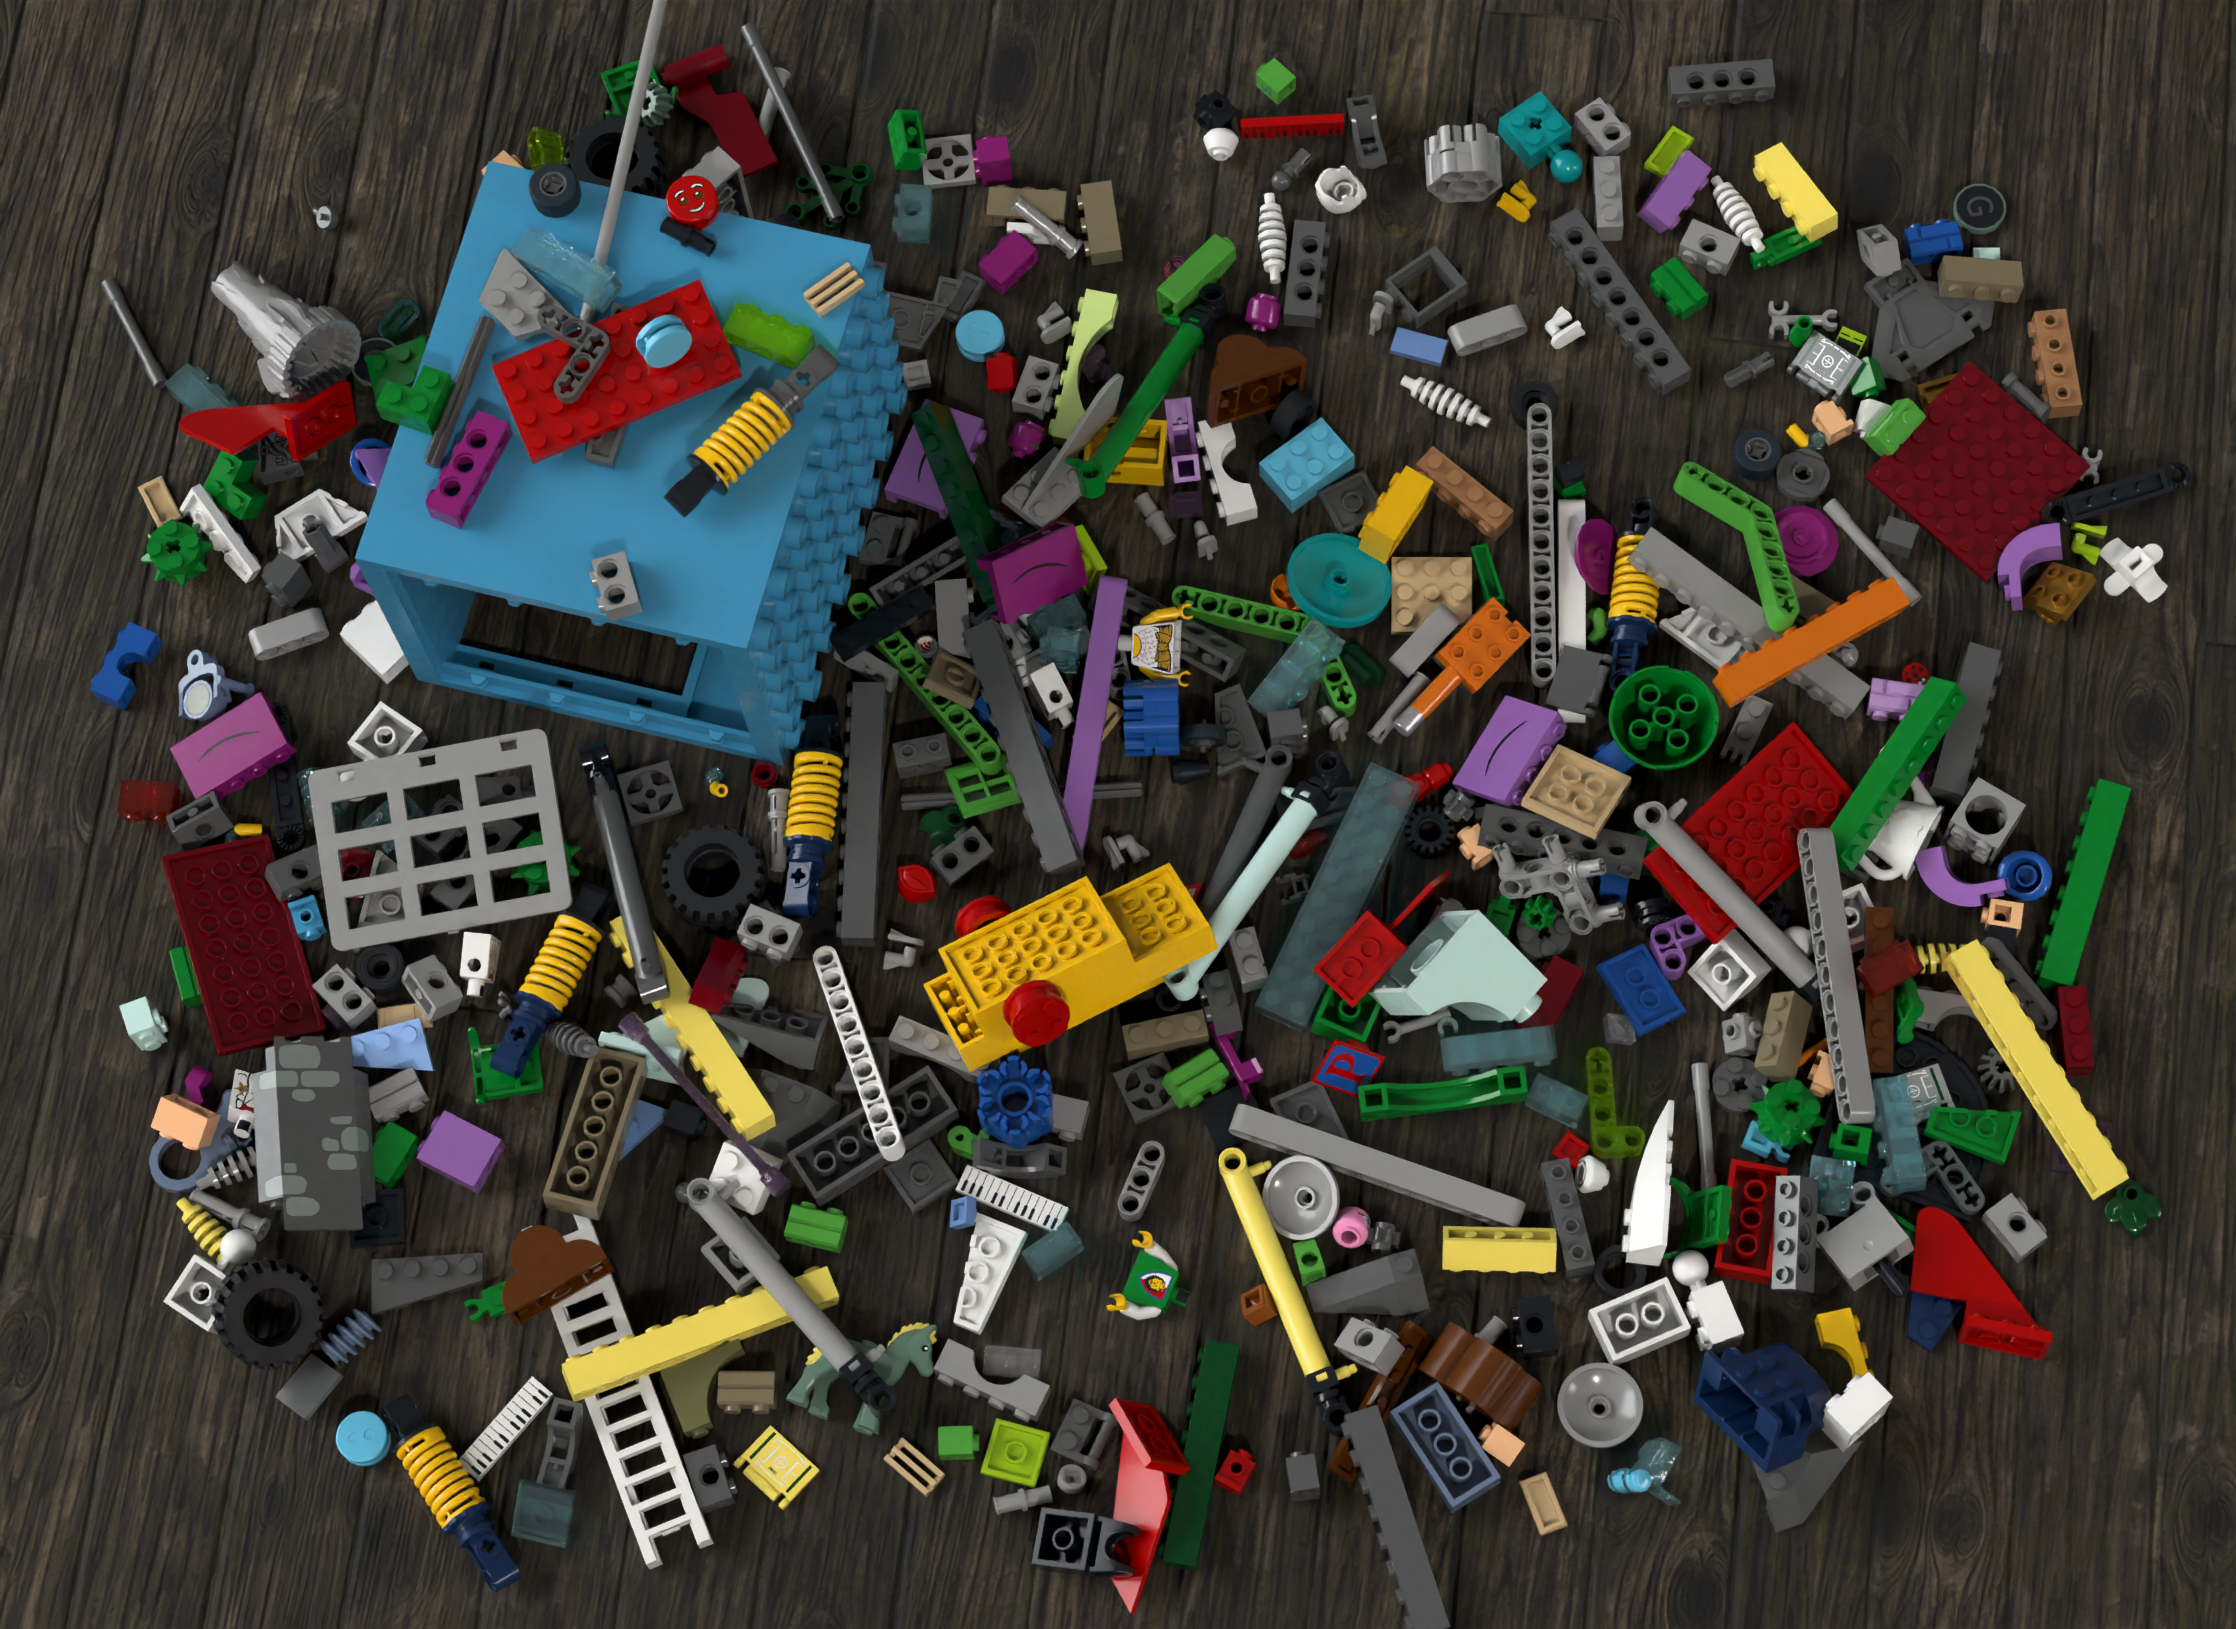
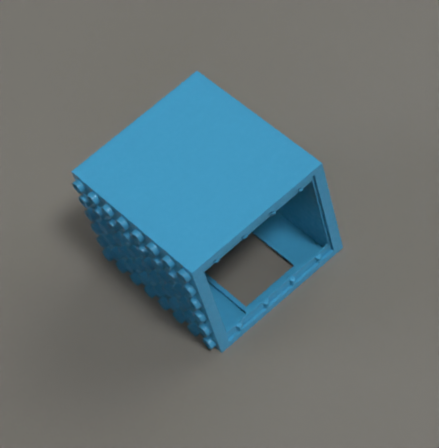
[355,161,908,766]

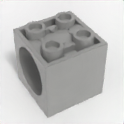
[1943,777,2026,866]

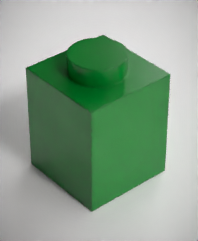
[1850,356,1887,400]

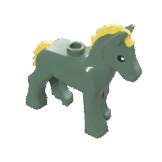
[786,1322,937,1436]

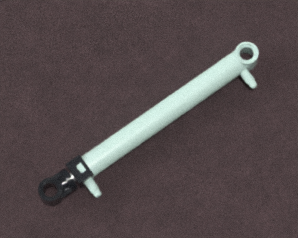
[1163,750,1349,1001]

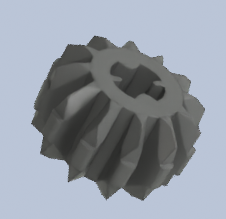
[1977,1048,2019,1094]

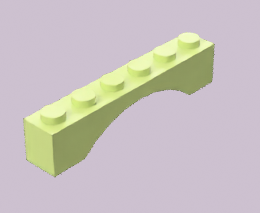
[1048,289,1119,450]

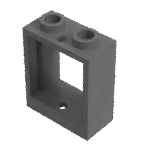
[1385,245,1467,329]

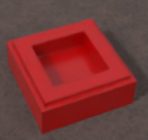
[1552,1130,1591,1171]

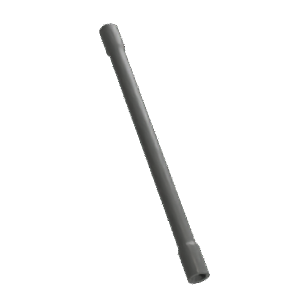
[741,23,845,224]

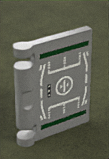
[1874,1063,1956,1132]

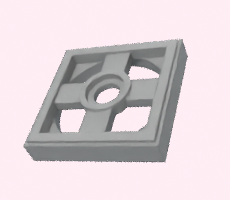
[922,134,976,190]

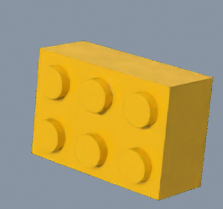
[1358,465,1434,564]

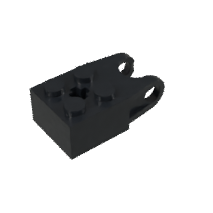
[1031,1507,1141,1577]

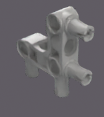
[1492,834,1625,935]

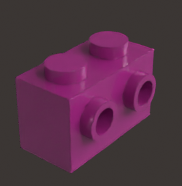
[972,136,1013,187]
[978,230,1038,295]

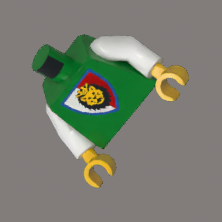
[1107,1231,1191,1320]

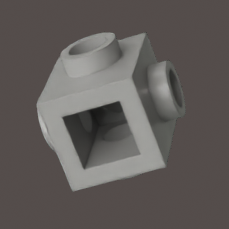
[1722,1013,1763,1058]

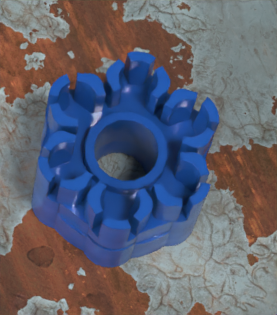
[1123,679,1180,757]
[977,1056,1054,1149]

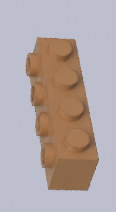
[2028,309,2083,419]
[1415,446,1514,541]

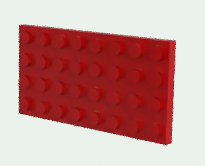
[491,279,742,464]
[1642,722,1853,945]

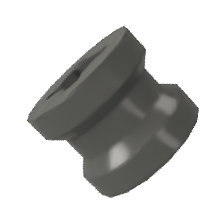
[604,974,638,1009]

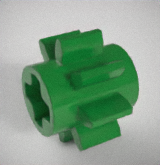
[1521,895,1558,931]

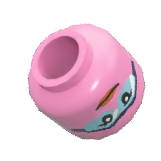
[1332,1206,1371,1248]

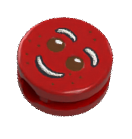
[666,175,720,231]

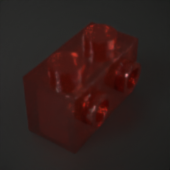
[117,780,181,824]
[1855,939,1924,1000]

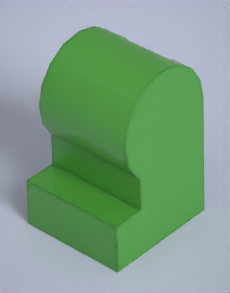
[948,1125,994,1160]
[1292,1238,1326,1287]

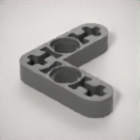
[537,305,612,404]
[1879,1141,1985,1215]

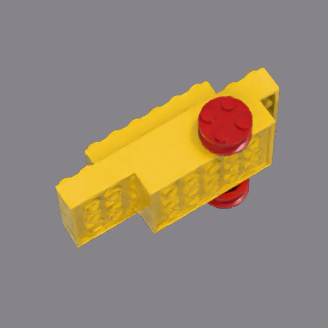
[923,863,1219,1073]

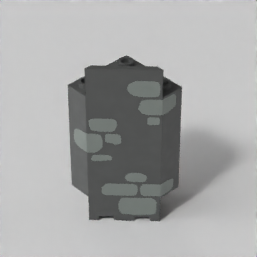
[252,1036,376,1231]

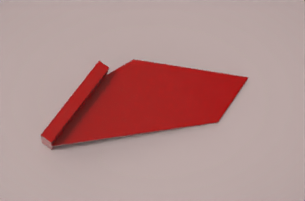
[1109,1397,1190,1614]

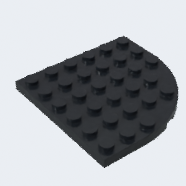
[1808,1013,1990,1224]

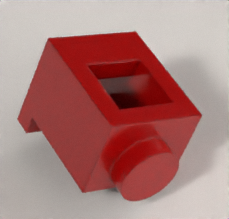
[1214,1449,1256,1497]

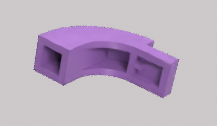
[1164,396,1201,483]
[1998,523,2063,611]
[1915,846,2010,907]

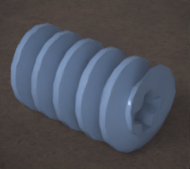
[319,1309,383,1369]

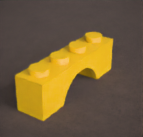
[1814,1307,1878,1423]

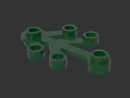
[784,162,874,231]

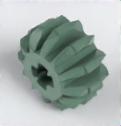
[629,82,674,127]

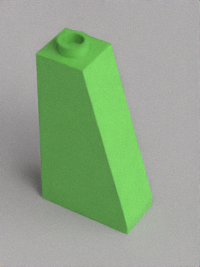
[1156,234,1236,317]

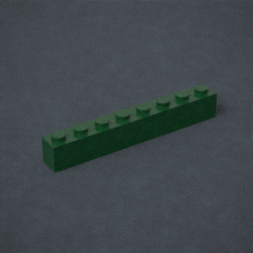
[910,402,1003,604]
[1158,1339,1240,1572]

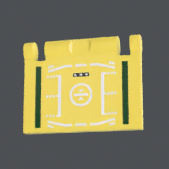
[733,1425,820,1510]

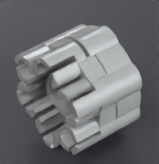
[1424,123,1502,203]

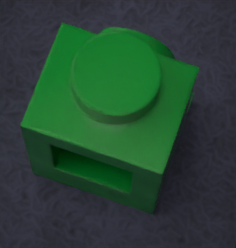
[1829,1123,1872,1166]

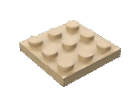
[1391,557,1472,636]
[1521,744,1632,840]

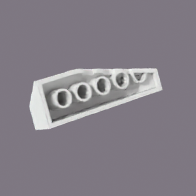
[1622,1100,1674,1266]

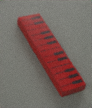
[1240,113,1344,139]

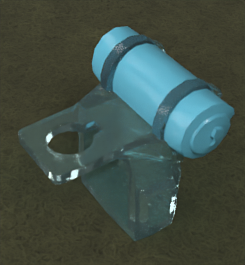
[1607,1437,1682,1506]

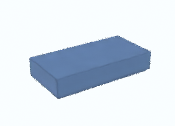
[1390,327,1448,367]

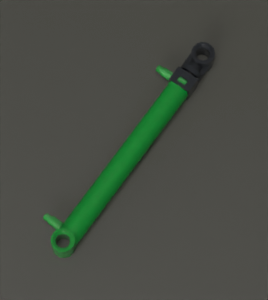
[1066,283,1227,499]

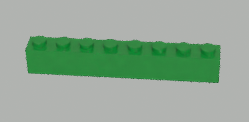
[1829,676,1967,872]
[2034,778,2131,991]

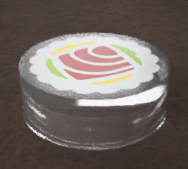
[913,635,939,663]

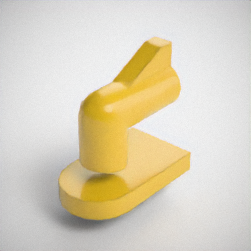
[1497,180,1537,222]

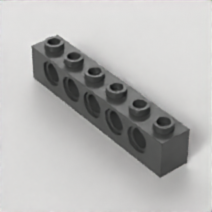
[1087,575,1247,682]
[1477,804,1648,880]

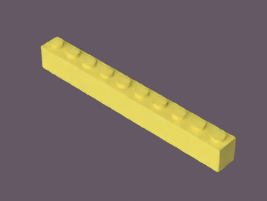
[609,916,776,1142]
[1942,939,2129,1200]
[562,1266,839,1402]

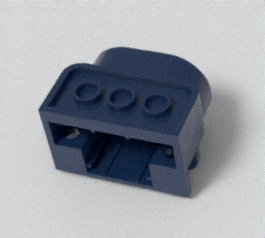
[1693,1343,1832,1473]

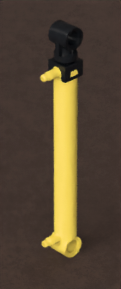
[1218,1147,1357,1437]

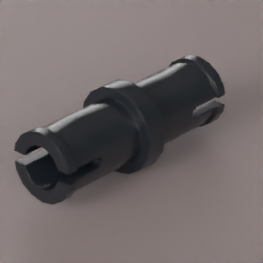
[660,216,717,257]

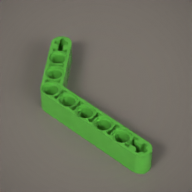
[1673,462,1800,634]
[1172,586,1357,718]

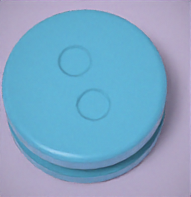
[955,310,1005,362]
[636,315,692,368]
[336,1411,392,1466]

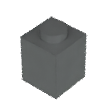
[1876,516,1919,559]

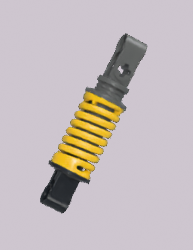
[663,344,840,518]

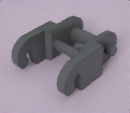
[1275,872,1315,905]

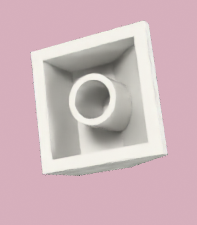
[1688,929,1772,1012]

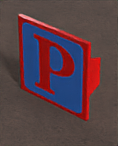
[1311,1038,1385,1097]

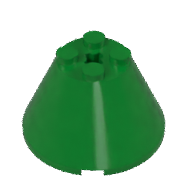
[1608,665,1719,770]

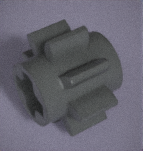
[1443,788,1476,822]
[1366,1222,1401,1255]

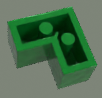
[375,365,454,436]
[203,449,268,520]

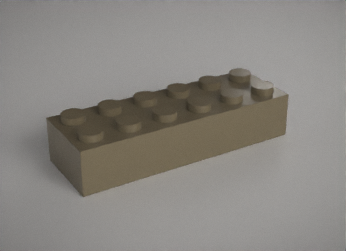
[543,1047,648,1221]

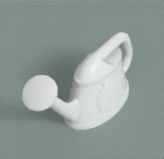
[1859,748,1944,881]

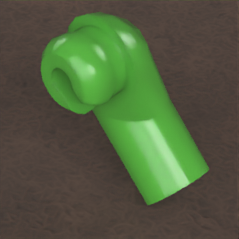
[1586,608,1609,648]

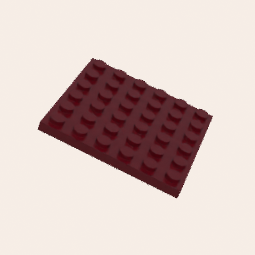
[1864,361,2091,583]

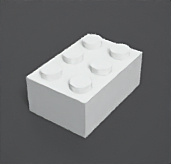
[1588,1277,1691,1366]
[1821,1372,1893,1452]

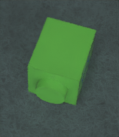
[1256,58,1296,105]
[938,1426,980,1460]

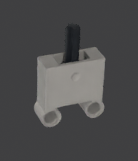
[1816,1181,1914,1298]

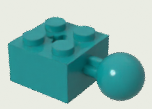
[1498,91,1583,183]

